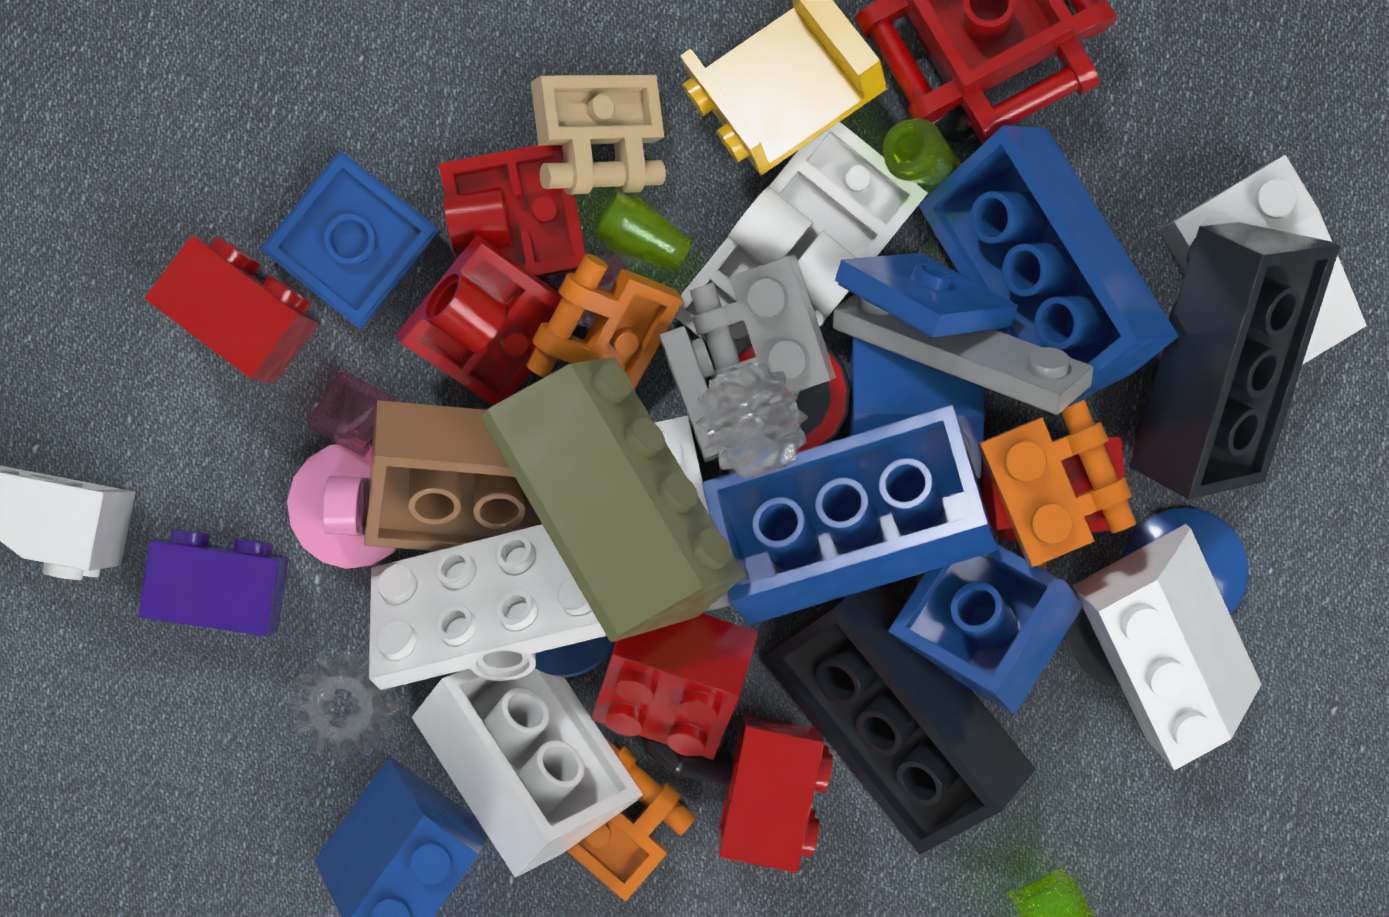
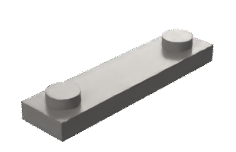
[833,294,1094,415]

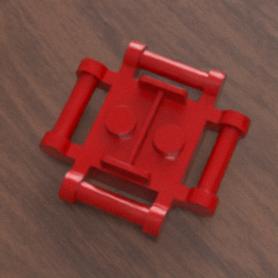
[854,0,1118,144]

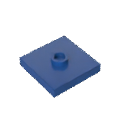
[260,150,442,330]
[835,253,1018,338]

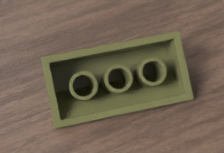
[480,357,746,642]

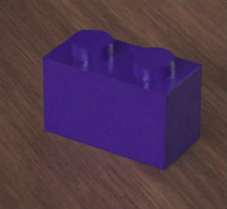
[138,529,289,636]

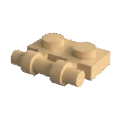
[531,75,666,195]

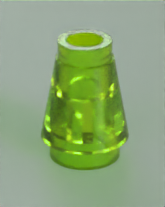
[883,118,961,188]
[593,191,693,272]

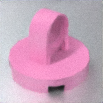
[287,442,397,569]

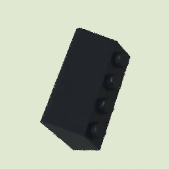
[1129,222,1340,500]
[760,584,1036,855]

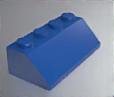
[918,125,1179,415]
[702,405,999,625]

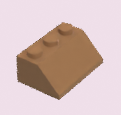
[364,400,542,551]

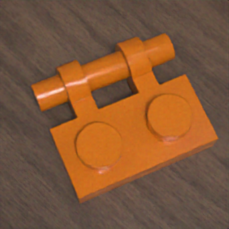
[527,254,684,390]
[977,399,1137,568]
[567,737,696,902]

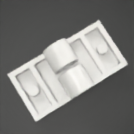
[674,122,928,353]
[369,524,607,690]

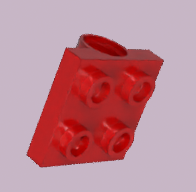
[438,145,586,277]
[397,235,562,405]

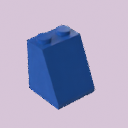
[314,756,488,917]

